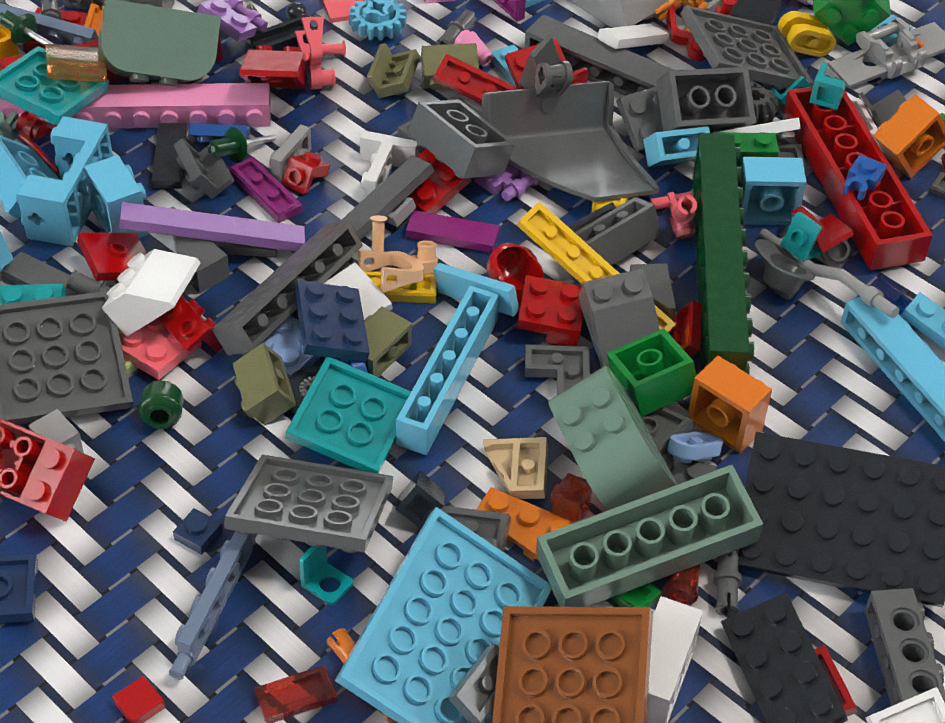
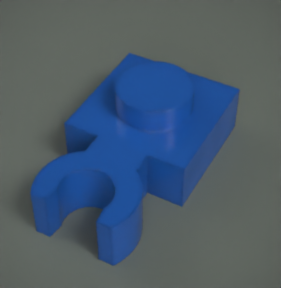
[843,155,887,201]

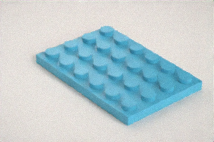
[335,507,552,723]

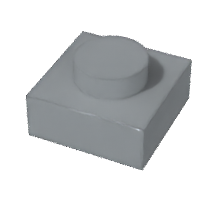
[385,197,417,227]

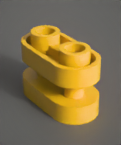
[778,11,836,57]

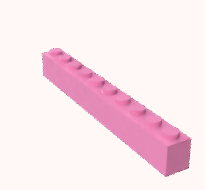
[0,83,271,129]

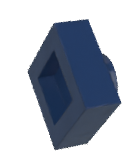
[173,508,223,555]

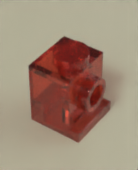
[549,473,592,523]

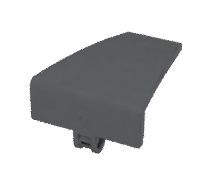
[482,60,659,202]

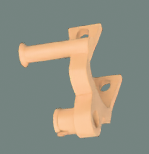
[358,215,438,292]

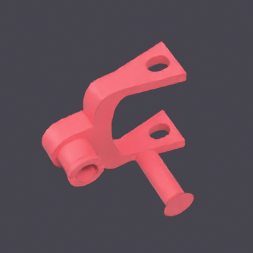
[294,16,346,90]

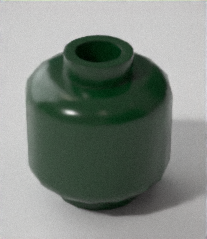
[139,380,184,429]

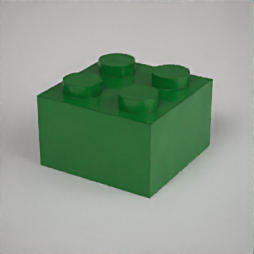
[813,0,891,46]
[606,328,696,417]

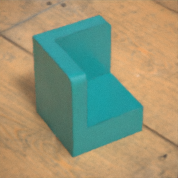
[810,62,846,110]

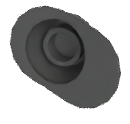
[754,239,815,299]

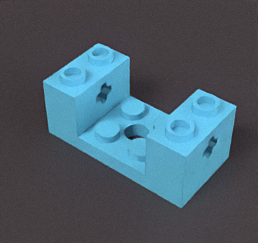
[16,116,113,247]

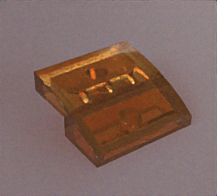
[44,44,107,82]

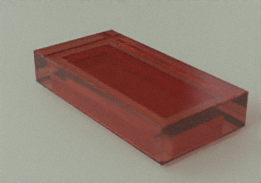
[254,665,337,723]

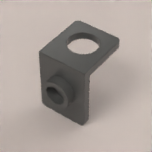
[859,90,907,128]

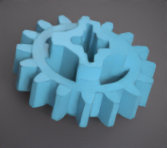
[349,0,407,40]

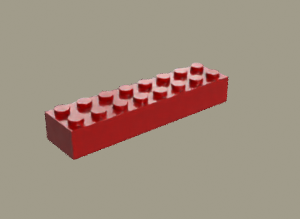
[783,87,933,270]

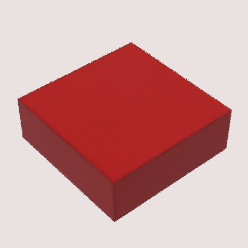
[112,676,166,723]

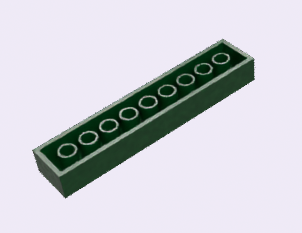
[692,133,754,374]

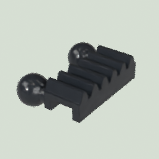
[246,2,317,51]

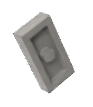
[269,124,312,183]

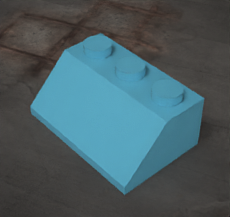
[0,136,59,218]

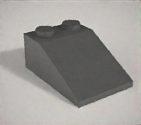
[577,268,660,369]

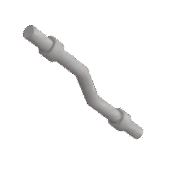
[759,229,899,318]

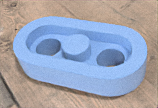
[667,432,723,463]

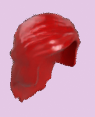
[487,243,544,315]

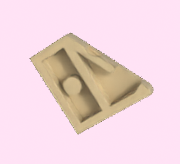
[483,437,548,499]

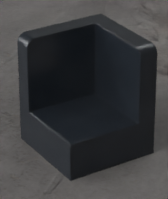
[395,471,446,529]

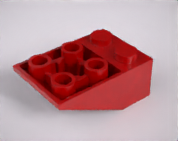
[0,418,95,522]

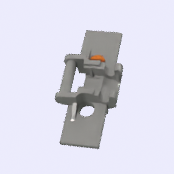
[828,18,945,88]

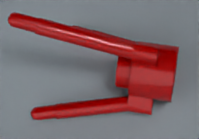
[16,111,59,174]

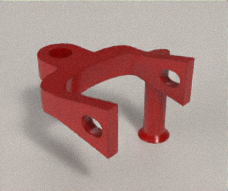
[666,0,737,61]

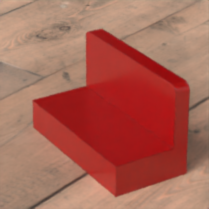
[791,206,854,253]

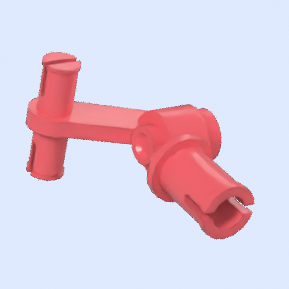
[650,191,697,239]

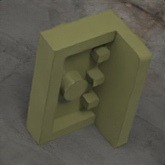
[367,43,421,98]

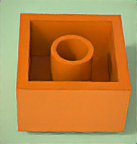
[873,94,945,179]
[687,356,772,454]

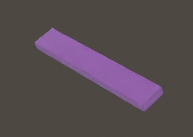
[119,202,305,252]

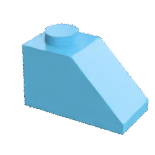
[643,126,710,167]

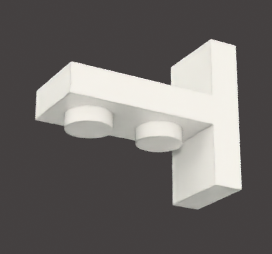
[360,130,418,198]

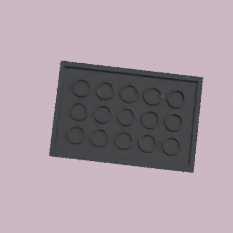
[738,432,945,608]

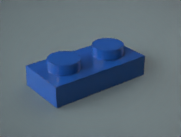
[189,124,250,143]

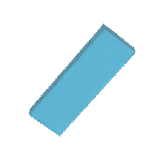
[433,263,519,316]

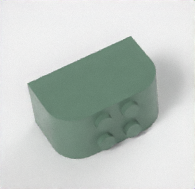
[98,0,221,86]
[548,366,677,510]

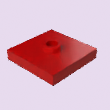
[77,233,147,281]

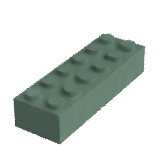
[536,464,764,607]

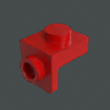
[282,152,331,194]

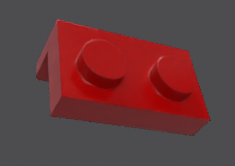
[158,295,223,352]

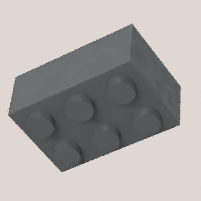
[656,67,756,133]
[407,99,516,179]

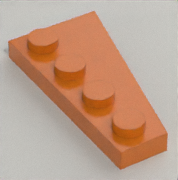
[476,487,575,561]

